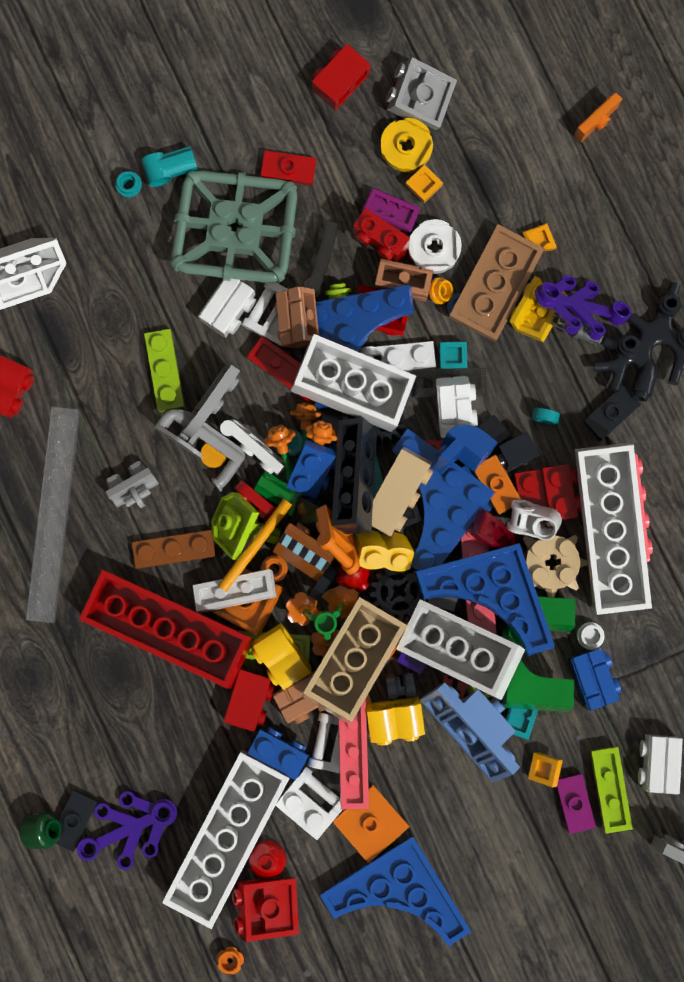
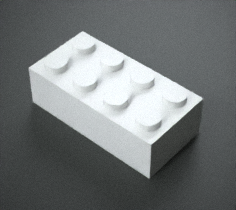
[290,334,416,432]
[396,599,525,700]

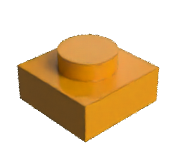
[405,165,443,204]
[528,752,563,787]

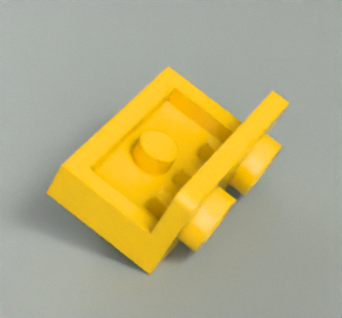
[510,276,568,343]

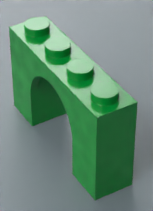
[501,597,575,712]

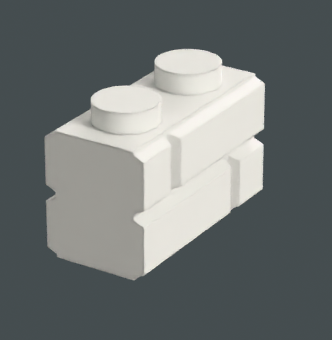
[198,279,256,338]
[436,376,478,438]
[638,734,683,794]

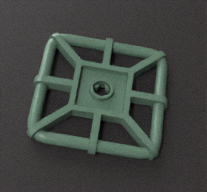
[171,170,297,283]

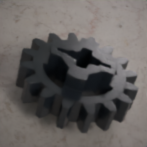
[370,567,427,622]

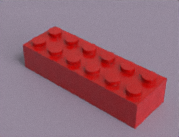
[79,570,255,688]

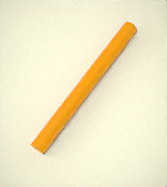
[218,499,292,592]

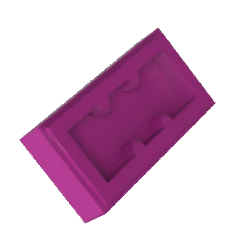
[362,188,421,234]
[557,773,596,834]

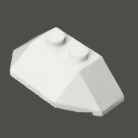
[0,238,66,310]

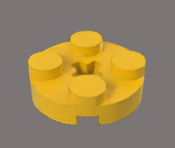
[381,118,433,173]

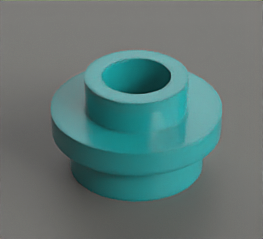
[115,171,142,198]

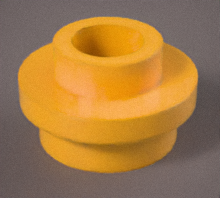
[429,278,453,304]

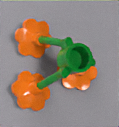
[286,585,358,657]

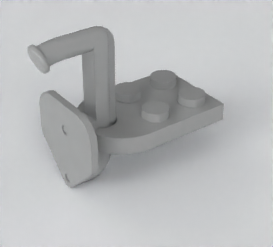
[154,365,245,492]

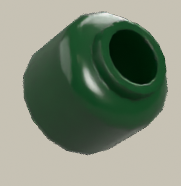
[19,813,61,849]

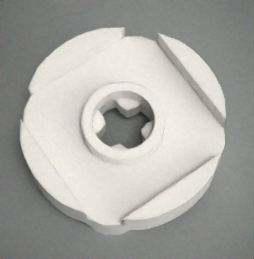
[408,219,461,274]

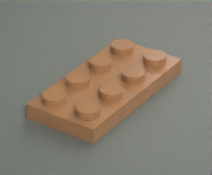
[448,224,544,342]

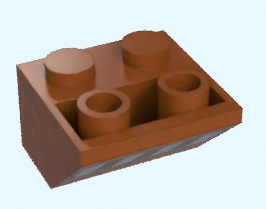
[273,522,335,582]

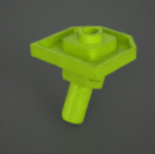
[212,492,281,560]

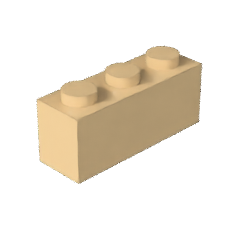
[372,447,433,536]

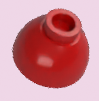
[334,565,370,592]
[249,840,287,879]

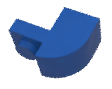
[433,425,497,475]

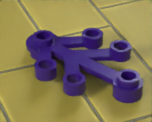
[534,275,632,340]
[77,790,177,870]

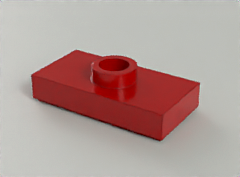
[261,151,317,186]

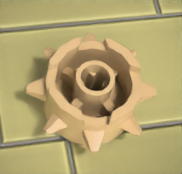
[523,526,588,598]

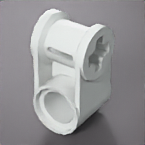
[506,499,562,540]

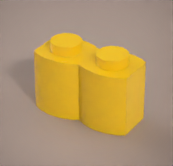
[354,530,414,571]
[252,623,311,690]
[366,697,425,746]

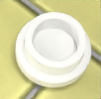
[577,622,604,649]

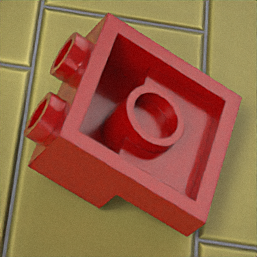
[353,208,410,262]
[513,464,582,524]
[232,877,299,942]

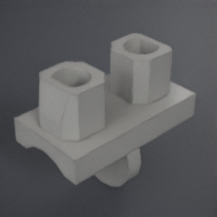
[106,461,159,508]

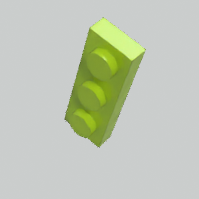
[144,329,185,413]
[590,746,633,834]

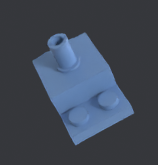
[420,683,520,783]

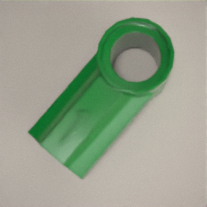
[254,471,304,517]

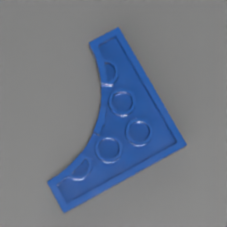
[315,285,414,409]
[392,429,495,571]
[415,543,555,656]
[320,835,471,947]

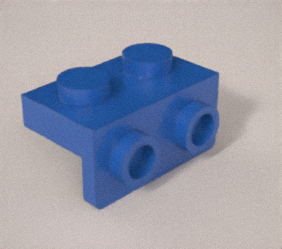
[286,440,337,499]

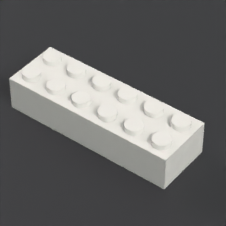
[575,443,652,615]
[162,750,290,929]

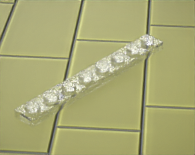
[26,407,80,623]

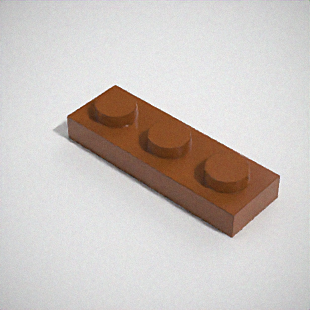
[132,530,216,569]

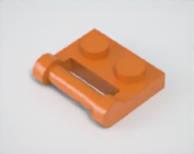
[316,505,360,575]

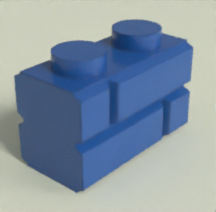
[568,648,622,711]

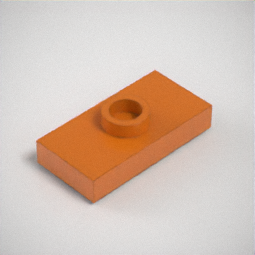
[574,93,622,143]
[473,455,521,515]

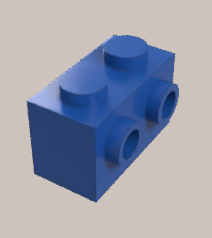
[247,726,309,781]

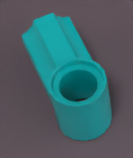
[141,146,198,187]

